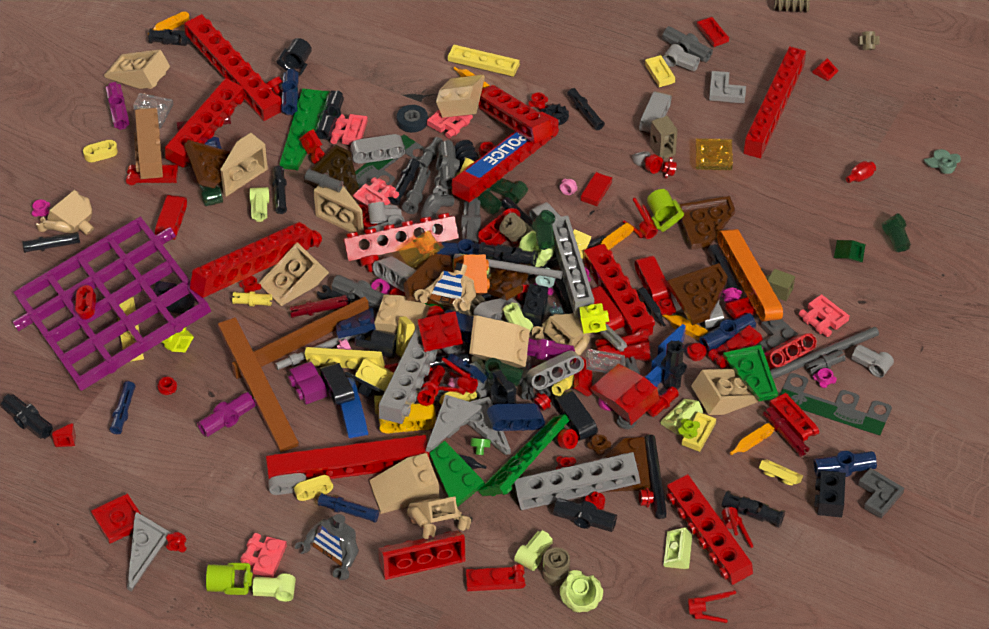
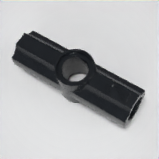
[315,90,344,140]
[661,340,687,390]
[0,394,53,439]
[553,498,617,532]

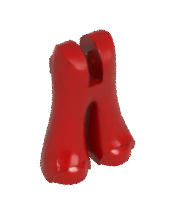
[595,328,651,361]

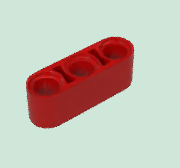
[155,195,187,240]
[478,208,520,246]
[634,255,671,302]
[591,286,625,331]
[764,333,817,369]

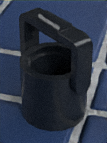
[276,38,312,77]
[354,329,397,358]
[491,369,516,405]

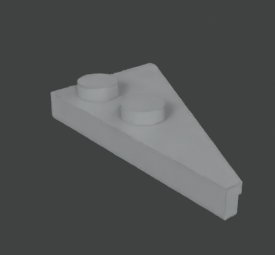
[426,395,482,452]
[467,397,511,455]
[127,513,171,592]

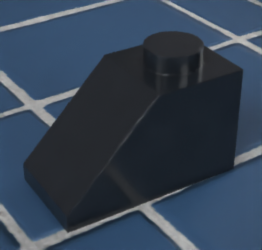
[153,281,196,314]

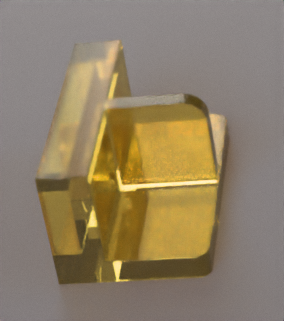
[399,230,445,269]

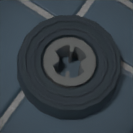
[396,105,428,133]

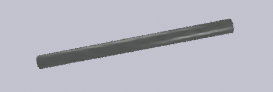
[770,327,879,379]

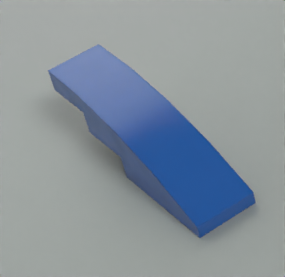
[645,324,686,387]
[339,377,368,438]

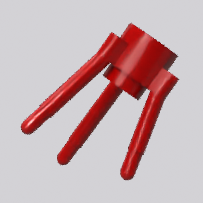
[623,198,658,239]
[438,358,478,395]
[719,507,754,548]
[688,590,737,623]

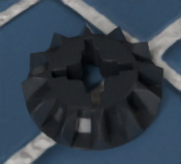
[541,103,569,125]

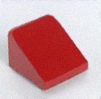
[812,58,839,81]
[52,423,76,447]

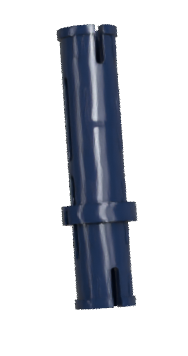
[109,381,136,435]
[318,493,380,523]

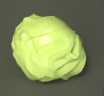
[519,231,555,267]
[560,570,603,613]

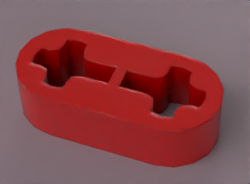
[75,285,96,320]

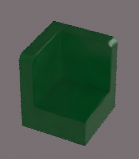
[834,240,866,263]

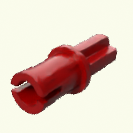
[647,386,679,417]

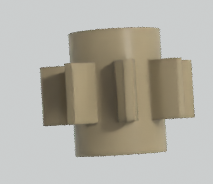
[858,31,880,50]

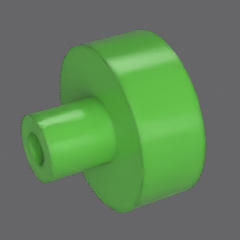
[470,438,491,455]

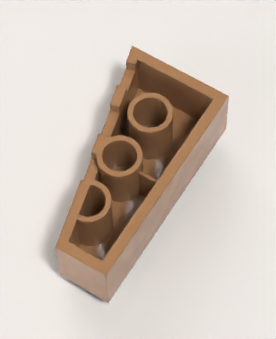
[134,108,163,179]

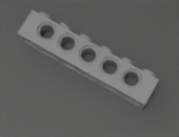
[550,216,594,317]
[379,325,437,424]
[515,452,640,510]

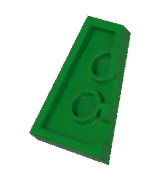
[723,345,778,402]
[430,441,485,507]

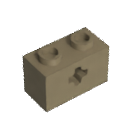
[650,116,678,159]

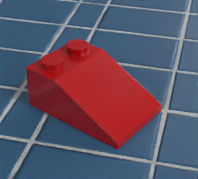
[590,363,660,425]

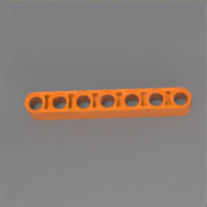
[717,229,783,322]

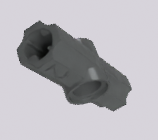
[662,26,713,63]
[436,140,460,190]
[461,198,481,244]
[331,275,386,310]

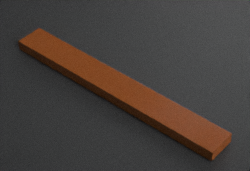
[232,297,369,379]
[218,317,299,453]

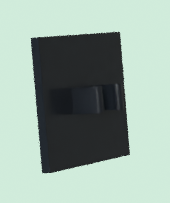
[345,372,385,397]

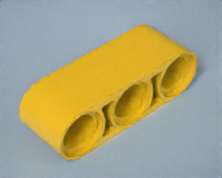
[378,404,436,434]

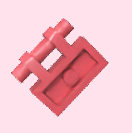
[427,110,473,139]
[330,114,368,145]
[353,177,399,208]
[799,294,850,337]
[240,533,287,578]

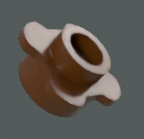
[587,434,611,455]

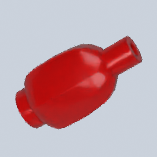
[845,161,876,183]

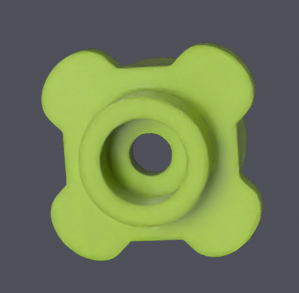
[678,419,700,439]

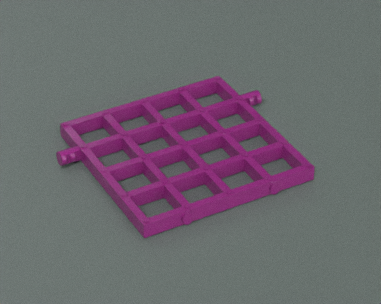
[12,216,211,391]

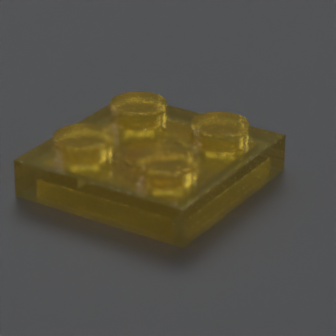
[695,138,733,170]

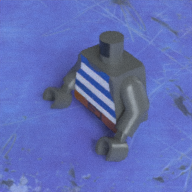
[295,514,359,580]

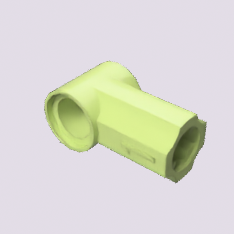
[250,187,269,222]
[503,302,533,332]
[514,530,553,571]
[253,574,296,602]

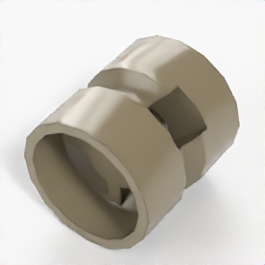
[543,547,570,586]

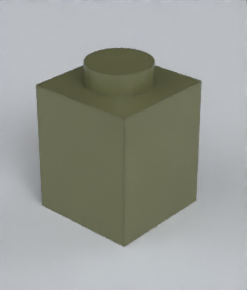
[766,269,795,301]

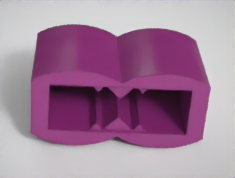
[287,361,327,405]

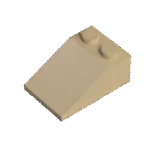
[104,49,170,89]
[436,75,485,118]
[221,133,268,197]
[314,185,364,234]
[259,243,329,306]
[375,295,431,333]
[469,315,530,369]
[691,369,758,415]
[369,453,439,514]

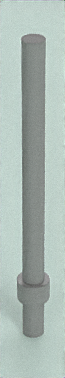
[454,254,563,279]
[275,332,367,370]

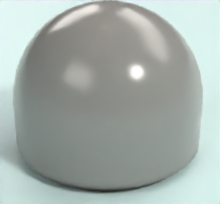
[632,151,650,166]

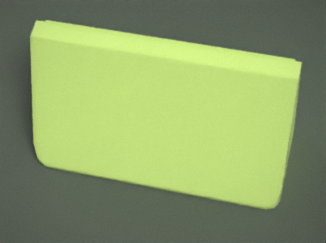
[660,399,703,435]
[663,527,692,569]

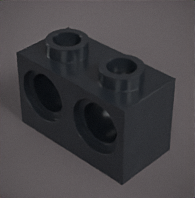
[522,284,548,328]
[814,470,846,518]

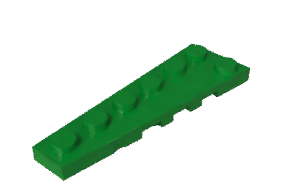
[280,88,330,171]
[478,414,569,496]

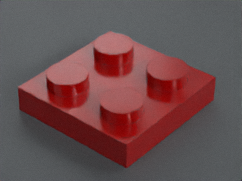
[417,311,463,352]
[91,493,141,544]

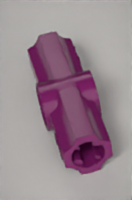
[106,82,129,130]
[527,338,575,362]
[197,392,255,437]

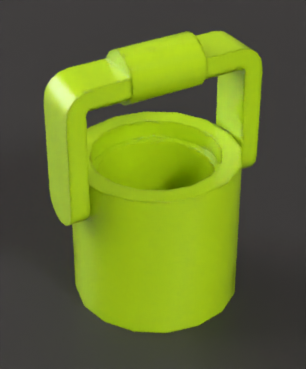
[647,189,684,232]
[206,563,253,595]

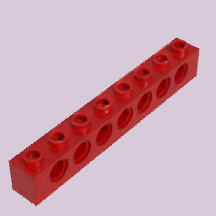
[184,14,282,121]
[744,46,806,159]
[190,222,313,298]

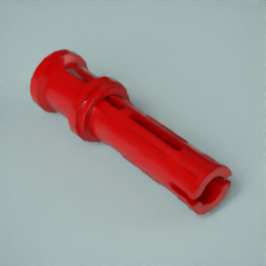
[417,365,445,406]

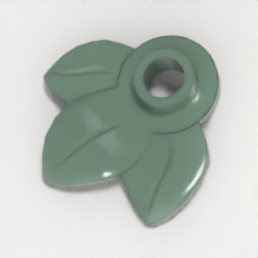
[924,149,961,174]

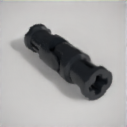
[148,28,194,46]
[479,242,538,267]
[721,490,786,528]

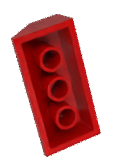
[378,530,466,580]

